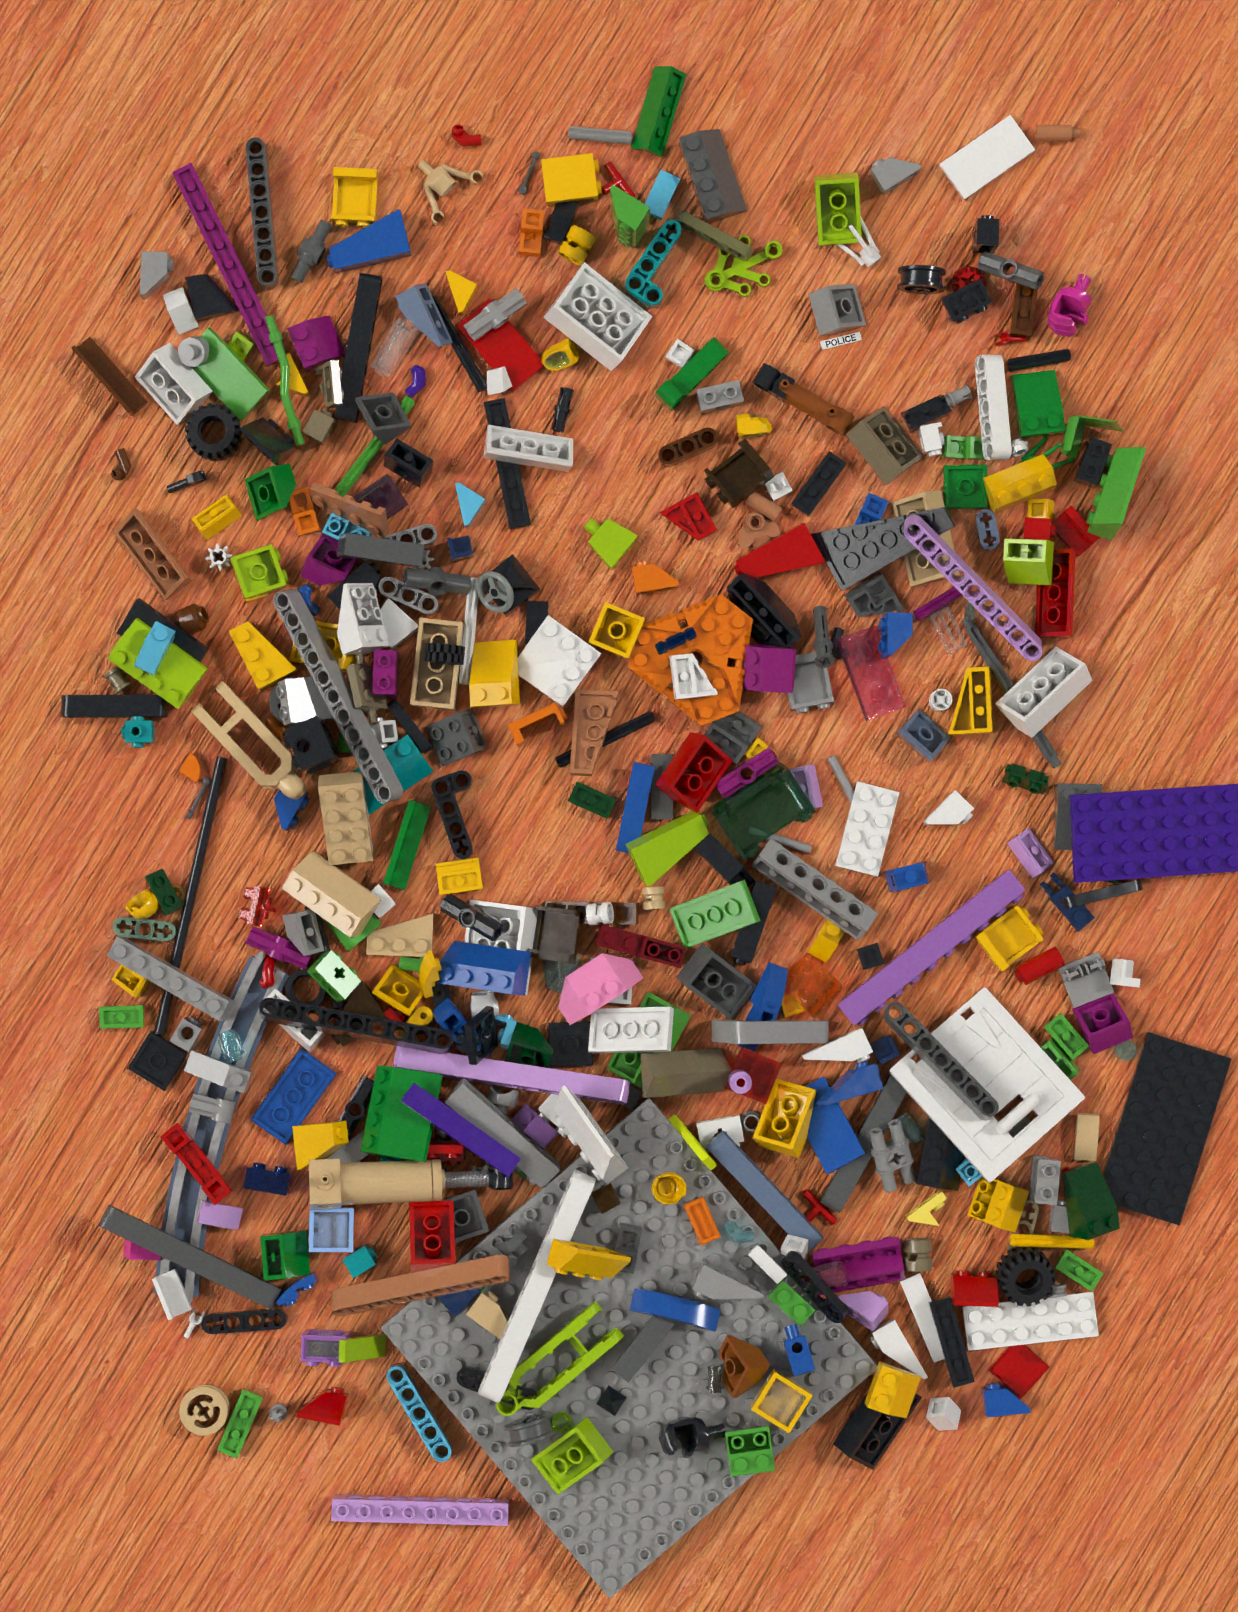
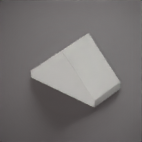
[163,287,199,335]

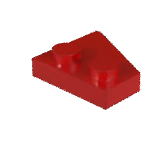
[660,492,718,541]

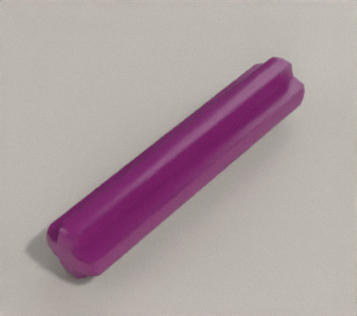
[913,586,972,621]

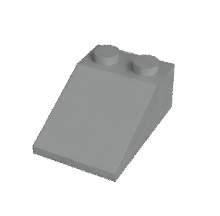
[691,1261,764,1300]

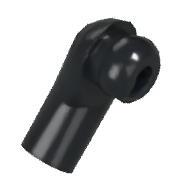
[831,627,848,660]

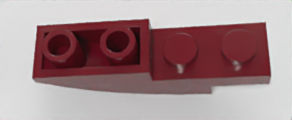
[595,924,687,968]

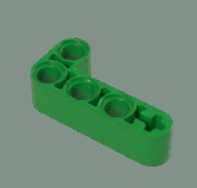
[655,337,730,412]

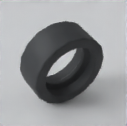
[285,969,327,1006]

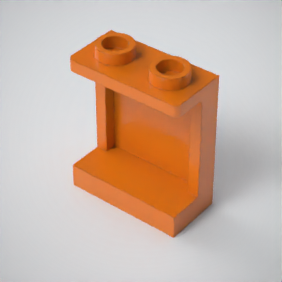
[508,703,567,747]

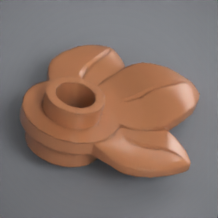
[738,512,780,550]

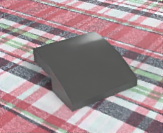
[704,710,762,764]

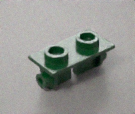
[1001,763,1049,794]
[145,868,183,916]

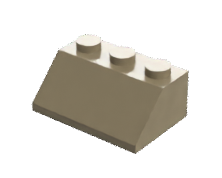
[846,406,923,485]

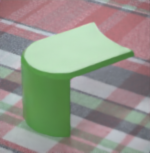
[1060,415,1123,459]

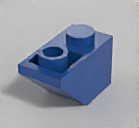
[878,612,913,659]
[274,789,310,831]

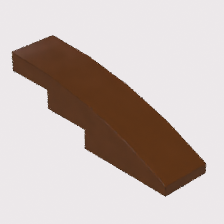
[548,901,639,925]

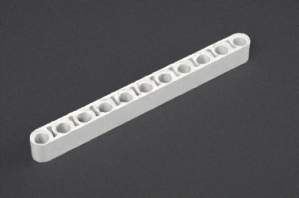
[478,1169,596,1403]

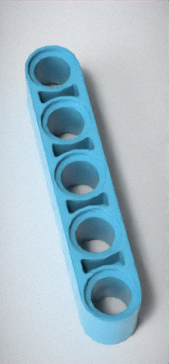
[387,1363,452,1462]

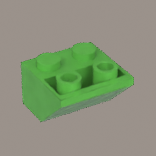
[725,1425,775,1477]

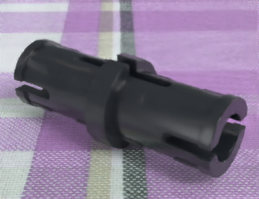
[550,387,574,433]

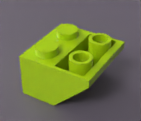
[1003,539,1054,585]

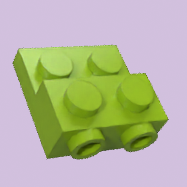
[230,544,288,599]

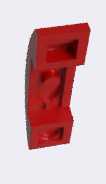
[161,1123,232,1205]

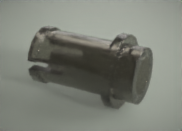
[706,1366,724,1394]

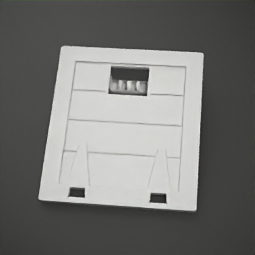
[889,987,1085,1183]

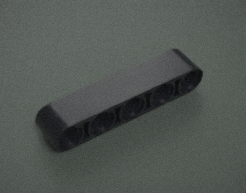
[61,695,168,718]

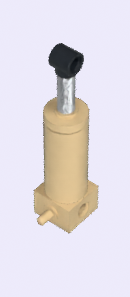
[309,1159,513,1210]

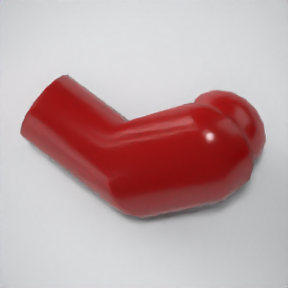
[451,124,482,147]
[259,956,275,989]

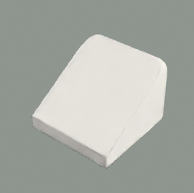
[487,366,512,395]

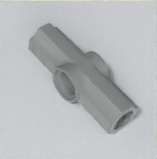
[463,288,527,342]

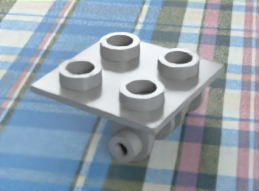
[1058,952,1114,1008]

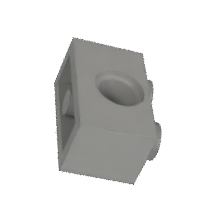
[696,380,744,415]

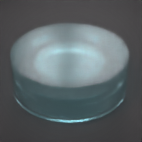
[1114,1040,1137,1061]

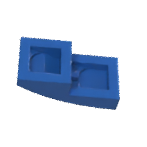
[854,493,889,525]

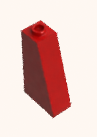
[733,523,825,578]

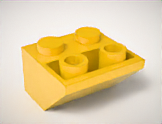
[967,1176,1029,1232]

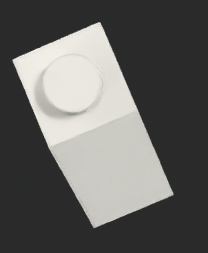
[923,790,974,825]

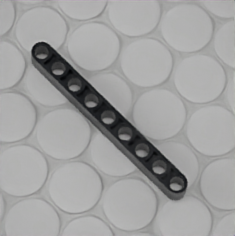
[259,998,453,1054]

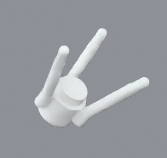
[838,217,881,268]

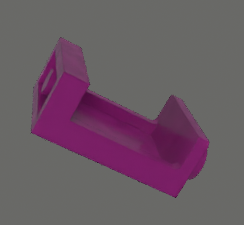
[373,650,400,698]

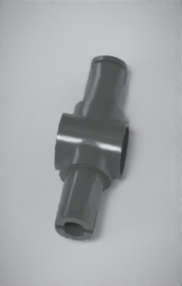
[291,219,332,283]

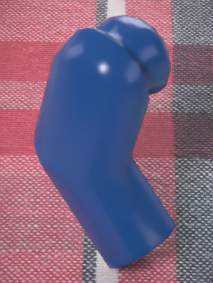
[298,584,321,617]

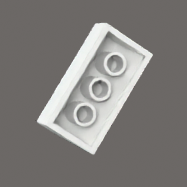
[995,647,1093,738]

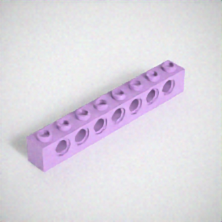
[331,1494,509,1526]

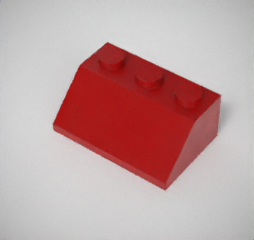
[655,732,733,813]

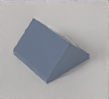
[896,708,951,763]

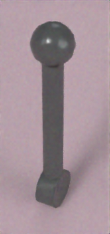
[518,151,540,195]
[186,777,211,819]

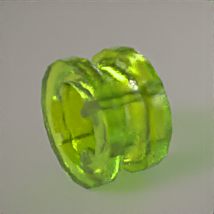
[552,1411,572,1433]

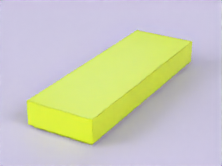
[668,1115,716,1170]

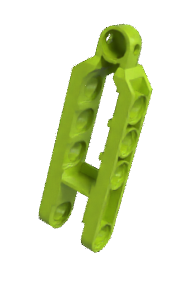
[496,1301,624,1416]

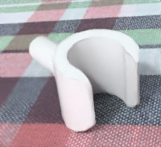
[184,1307,205,1339]

